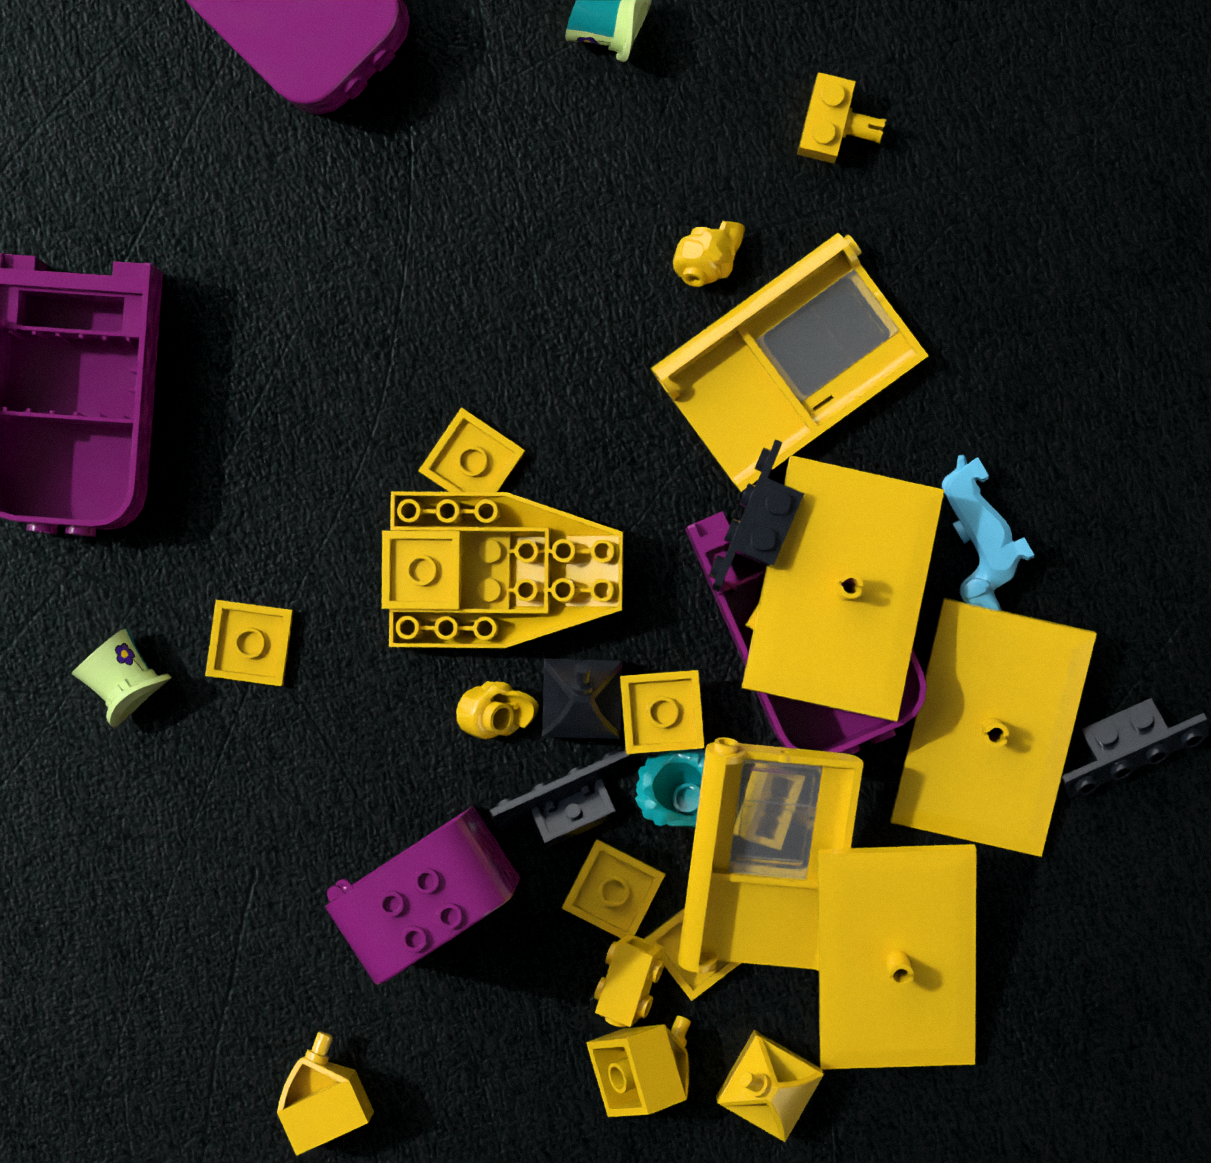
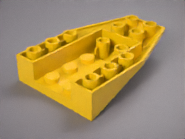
[389,491,623,648]

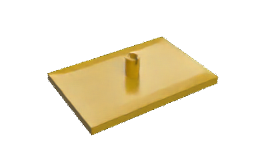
[742,456,944,722]
[890,598,1096,857]
[817,844,976,1069]

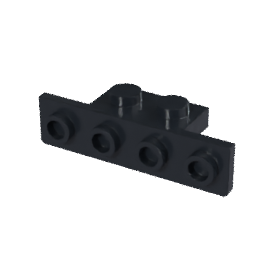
[709,439,804,592]
[1062,698,1209,798]
[489,749,639,848]

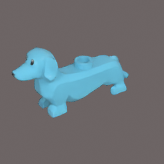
[942,455,1034,611]

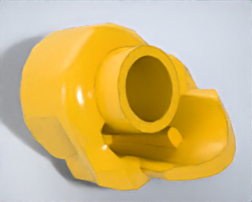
[673,221,745,287]
[456,681,539,739]

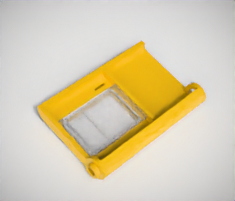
[651,233,928,492]
[678,737,864,973]

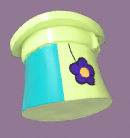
[565,0,651,62]
[72,628,171,727]

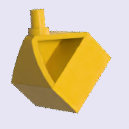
[586,1016,691,1117]
[716,1030,824,1142]
[277,1032,374,1156]

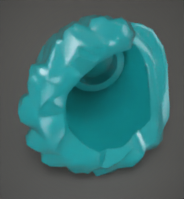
[635,748,706,828]

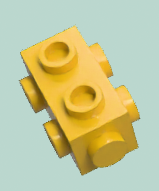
[594,933,665,1027]

